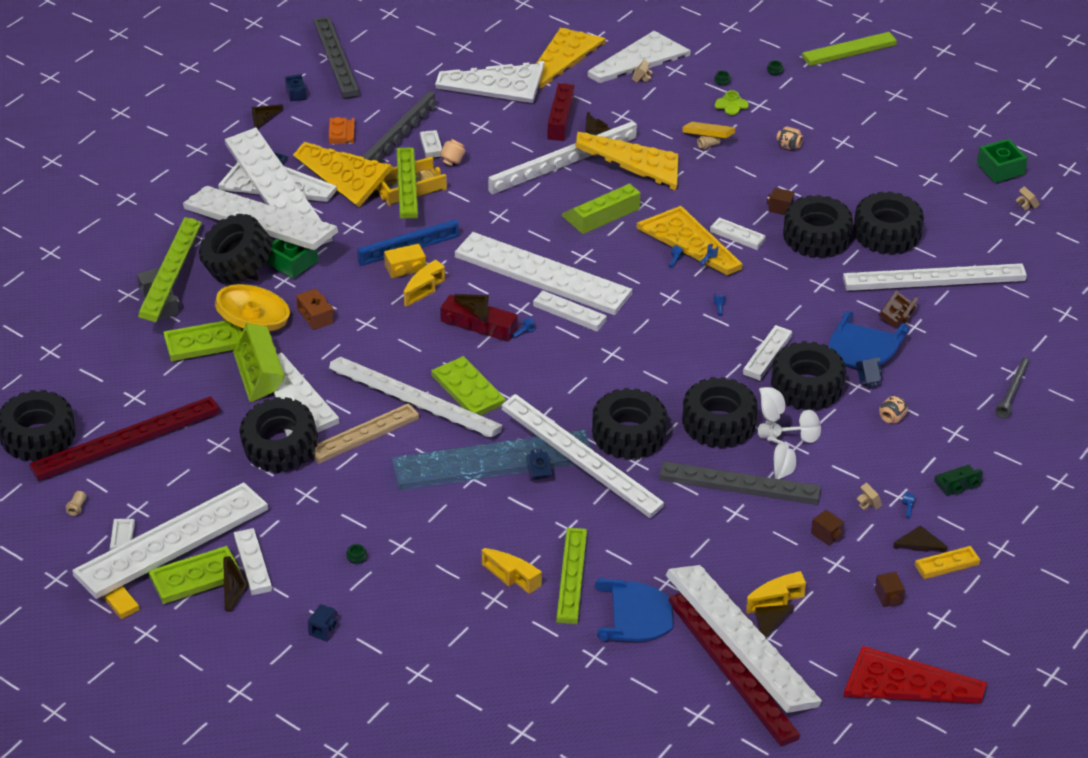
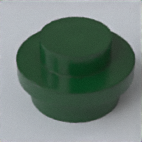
[767,60,783,75]
[714,71,731,85]
[346,544,367,563]

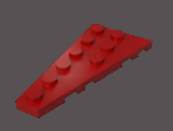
[843,646,987,703]

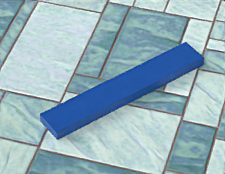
[357,219,459,266]

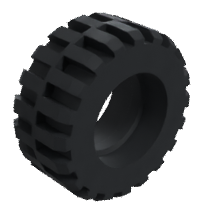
[853,191,924,255]
[783,195,853,258]
[199,214,272,284]
[771,341,846,411]
[682,377,758,448]
[592,388,667,460]
[0,390,76,462]
[239,397,318,473]

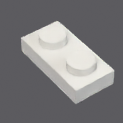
[420,130,442,158]

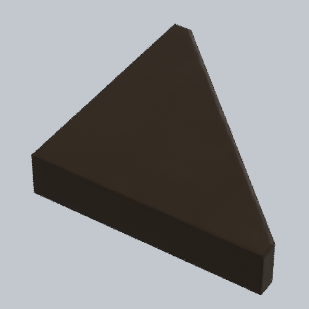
[252,104,283,129]
[585,112,611,135]
[454,294,489,323]
[893,525,948,553]
[223,556,248,612]
[755,604,794,638]

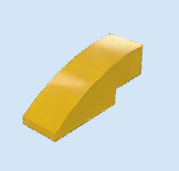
[404,260,445,307]
[482,548,542,594]
[746,571,806,614]

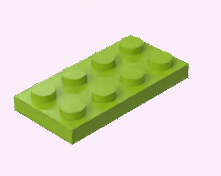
[163,320,242,361]
[431,356,506,416]
[148,546,242,604]

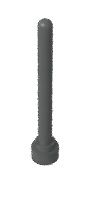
[995,357,1029,418]

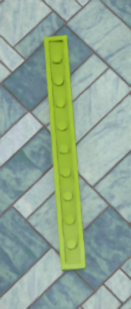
[138,217,202,322]

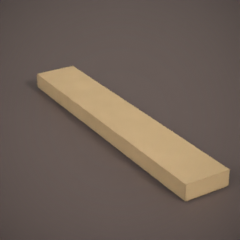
[312,403,419,464]

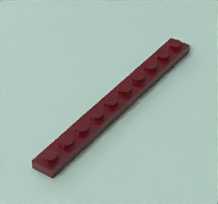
[29,396,220,481]
[668,593,800,746]

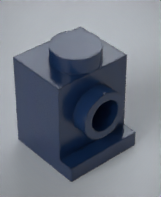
[285,74,307,102]
[856,357,882,387]
[526,449,552,480]
[308,604,338,642]

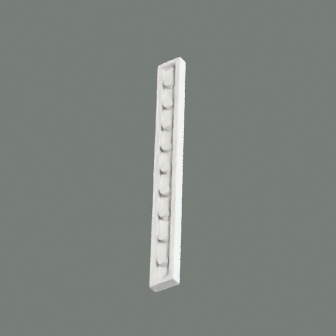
[488,121,637,195]
[843,264,1027,291]
[329,357,503,437]
[502,394,664,518]

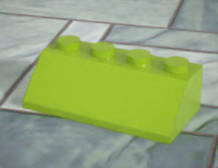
[562,184,641,234]
[233,323,285,402]

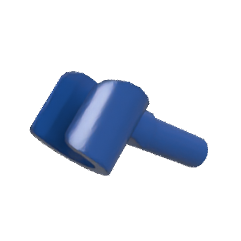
[699,244,719,266]
[668,245,683,268]
[714,293,725,316]
[512,317,535,338]
[902,492,915,519]

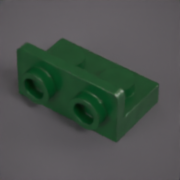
[934,465,983,496]

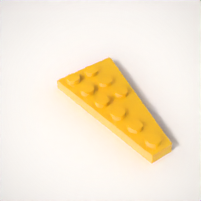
[536,28,606,89]
[575,132,678,190]
[293,142,394,207]
[636,206,742,275]

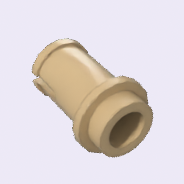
[697,136,720,149]
[66,491,87,516]

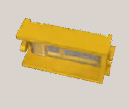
[375,156,447,206]

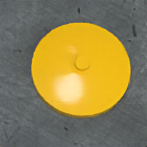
[215,284,290,331]

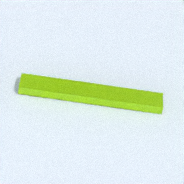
[802,32,897,66]
[397,148,418,219]
[556,528,587,624]

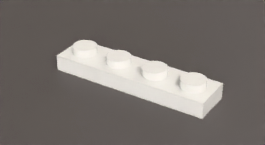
[533,291,607,331]
[743,325,792,380]
[234,528,272,596]

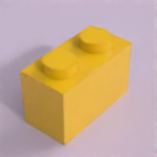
[384,244,426,278]

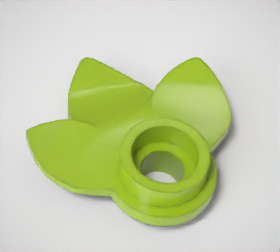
[715,90,748,116]

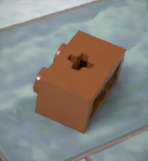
[296,288,335,330]

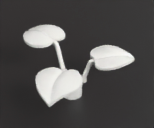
[758,387,821,479]

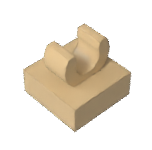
[632,60,653,82]
[1016,186,1040,211]
[857,482,882,510]

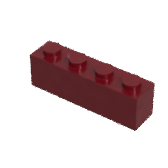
[547,83,575,141]
[440,294,518,342]

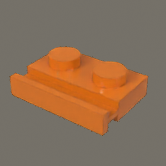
[329,117,355,144]

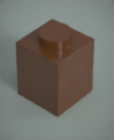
[767,187,795,215]
[811,509,844,546]
[875,572,905,607]

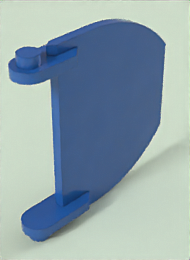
[829,311,910,368]
[595,578,673,642]

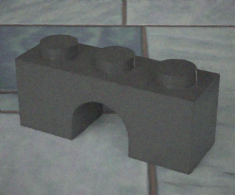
[137,268,180,320]

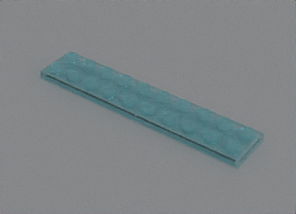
[392,430,591,490]

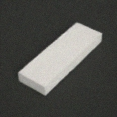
[710,218,766,250]

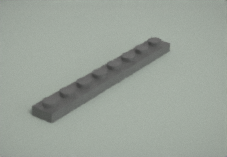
[313,16,359,98]
[362,91,436,163]
[659,461,821,505]

